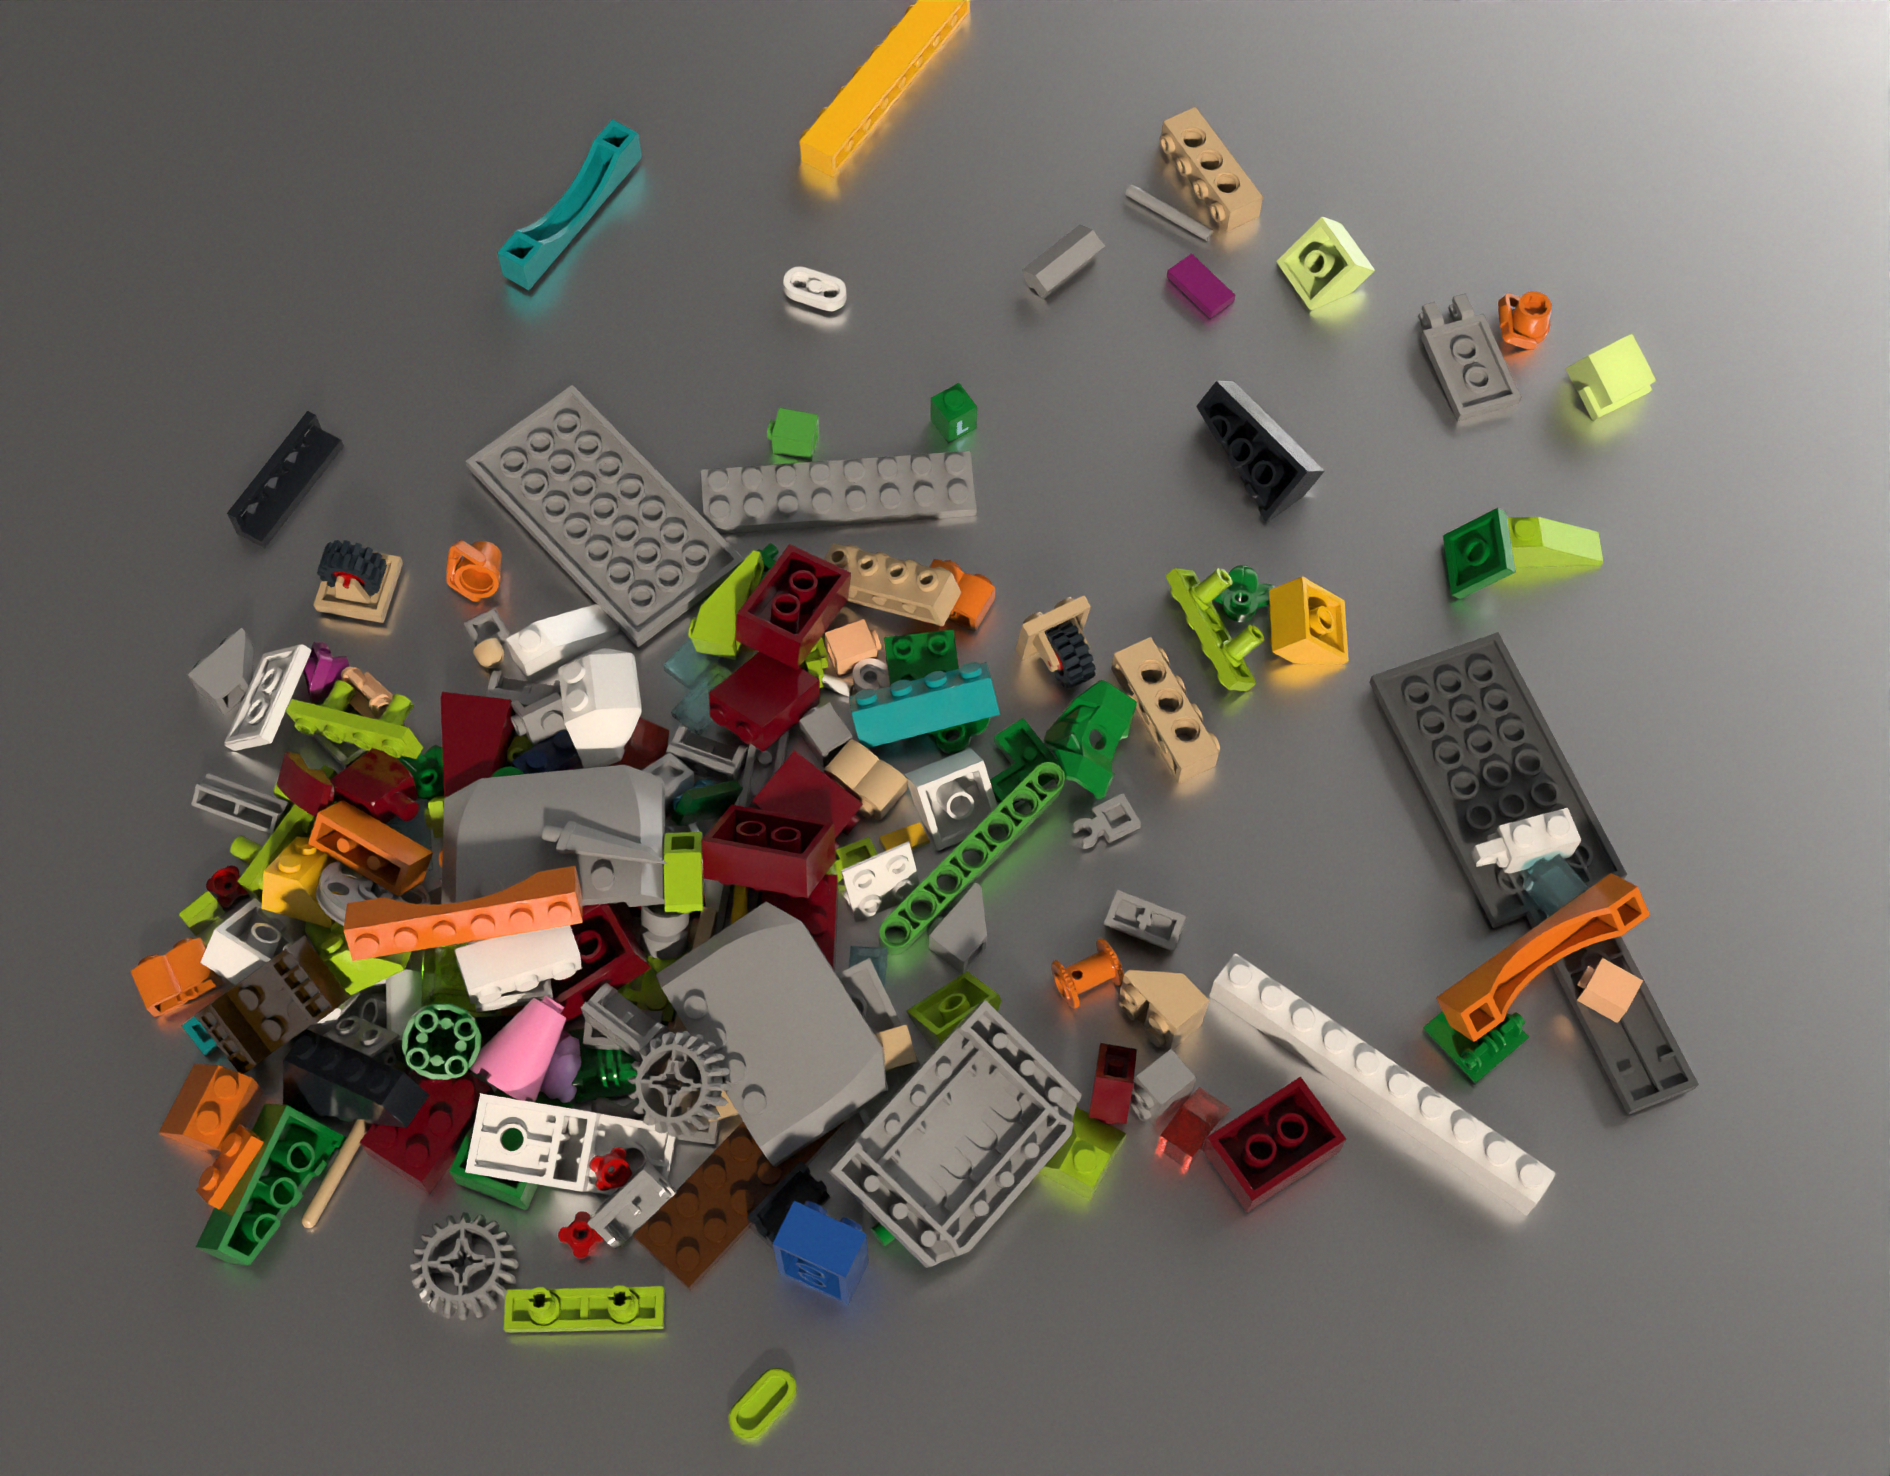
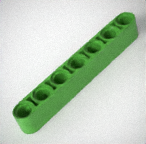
[878,762,1065,955]

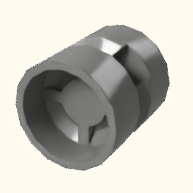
[640,904,690,959]

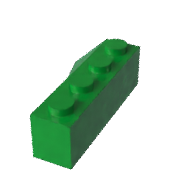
[196,1104,347,1266]

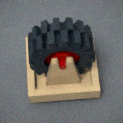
[313,540,403,623]
[1015,595,1096,690]

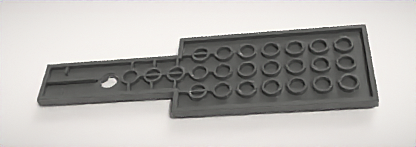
[1369,632,1699,1115]

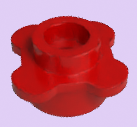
[206,865,248,907]
[589,1147,632,1191]
[558,1211,604,1258]

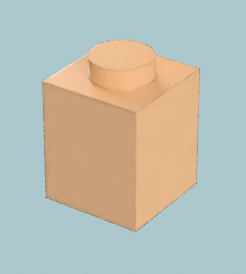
[825,619,881,678]
[1577,958,1643,1023]

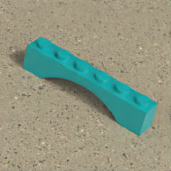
[497,119,642,290]

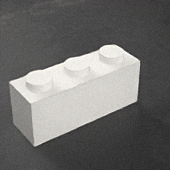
[455,925,582,1004]

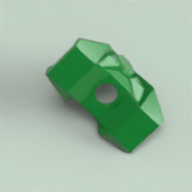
[1044,680,1137,799]

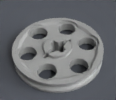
[316,861,431,926]

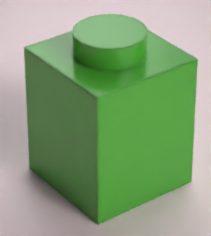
[767,408,820,461]

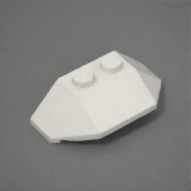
[558,647,642,768]

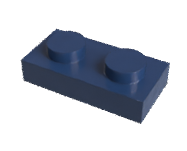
[511,730,581,774]

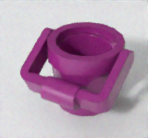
[303,641,350,704]

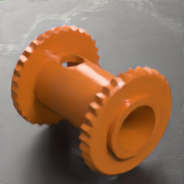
[1051,939,1124,1009]

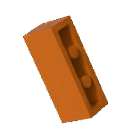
[308,800,433,896]

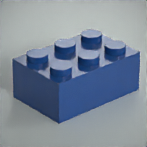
[773,1201,869,1305]

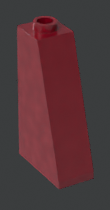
[440,692,515,798]

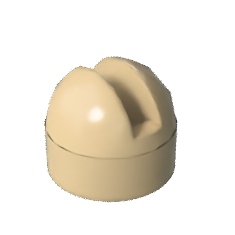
[473,638,504,669]

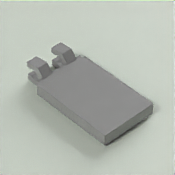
[1418,293,1522,421]

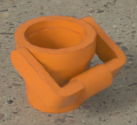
[1498,291,1552,350]
[446,540,502,602]

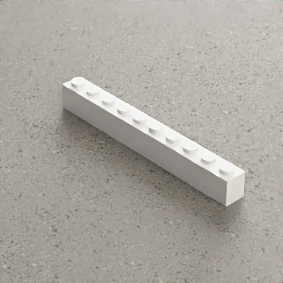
[1209,953,1557,1216]

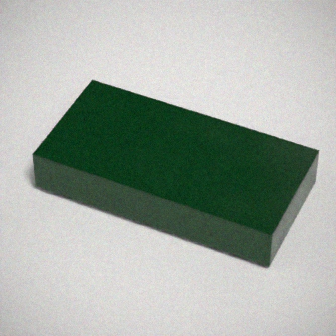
[671,780,743,826]

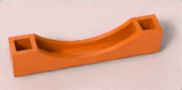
[343,866,583,961]
[1436,873,1650,1042]

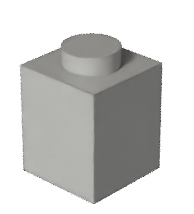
[799,703,853,768]

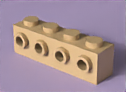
[824,543,961,626]

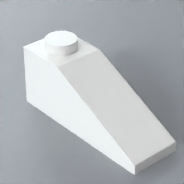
[506,604,620,682]

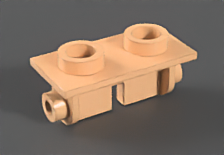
[341,667,393,719]

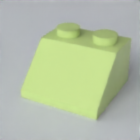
[1276,217,1375,310]

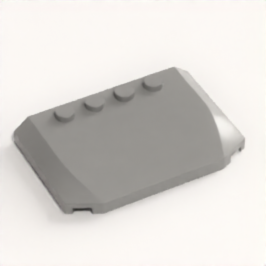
[441,765,665,907]
[656,902,888,1167]
[827,1000,1081,1268]

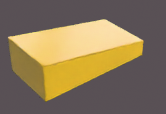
[879,822,930,852]

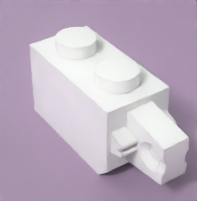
[1471,808,1581,874]

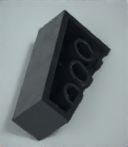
[1196,381,1325,522]
[283,1029,429,1128]

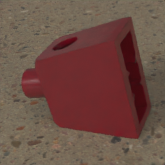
[330,748,419,824]

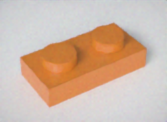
[196,1124,264,1210]

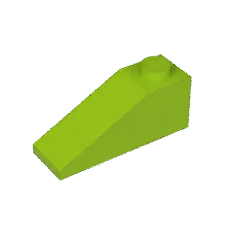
[1507,517,1604,567]
[688,550,764,660]

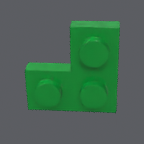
[990,718,1060,809]

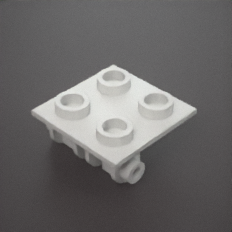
[841,841,920,922]

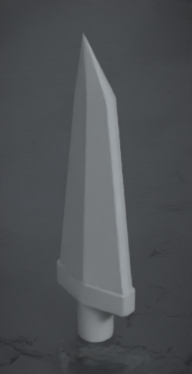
[542,821,667,864]

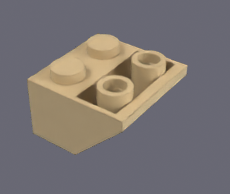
[1118,970,1210,1051]

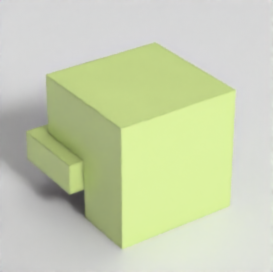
[1565,334,1656,421]

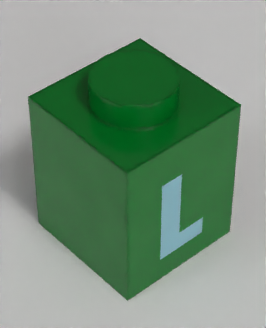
[930,383,977,444]

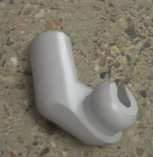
[591,1097,646,1120]

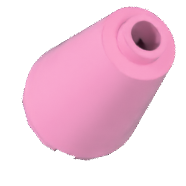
[469,995,567,1102]

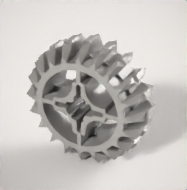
[628,1031,732,1137]
[410,1212,519,1321]

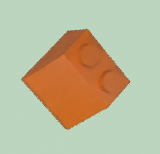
[158,1064,264,1156]

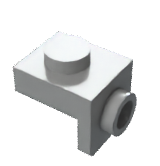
[510,692,567,745]

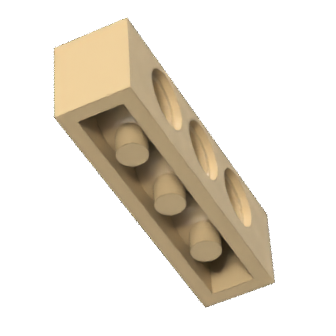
[1159,106,1263,231]
[1111,637,1220,784]

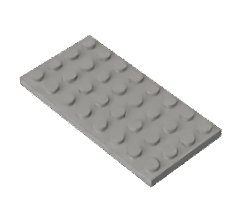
[466,385,744,647]

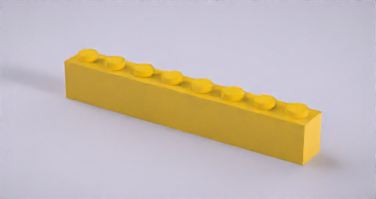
[799,0,970,177]

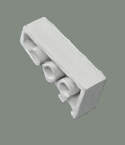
[200,898,360,1036]

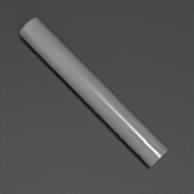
[1126,184,1213,241]

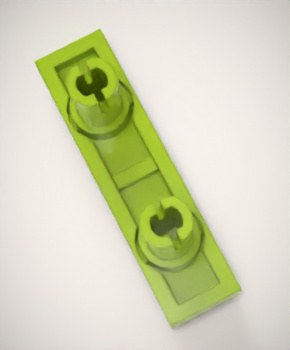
[1165,568,1265,691]
[285,680,423,759]
[230,765,338,903]
[504,1285,665,1333]

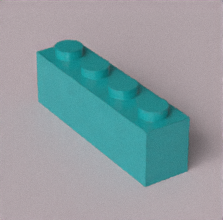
[849,662,1000,748]

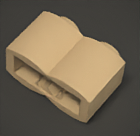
[824,739,908,821]

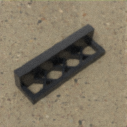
[227,411,344,548]

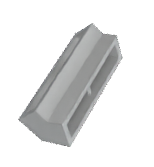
[1022,225,1105,297]
[191,773,291,835]

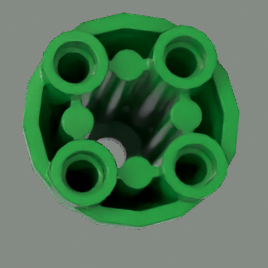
[402,1003,481,1080]

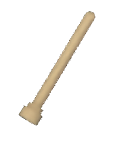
[301,1060,411,1228]

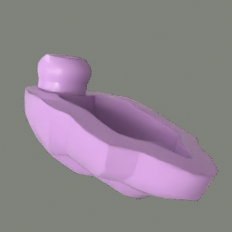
[540,1030,581,1103]

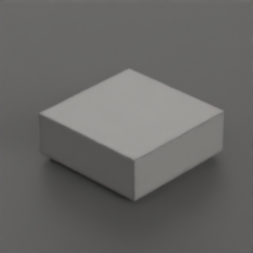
[463,607,511,647]

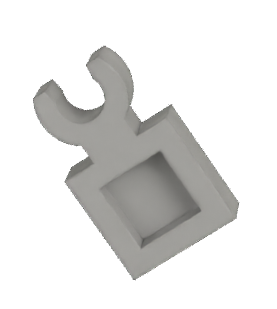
[1072,793,1141,849]

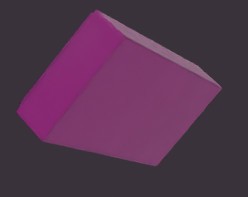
[1167,253,1235,319]

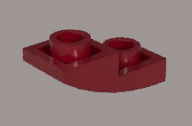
[277,752,334,817]

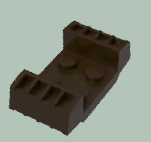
[194,935,351,1074]

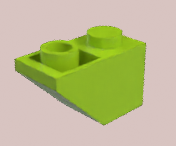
[664,832,704,913]

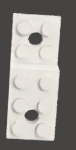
[465,1094,676,1195]

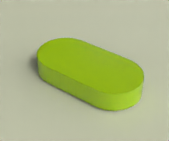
[729,1368,797,1441]

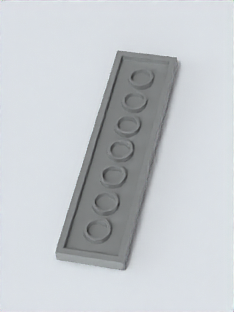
[701,451,977,534]

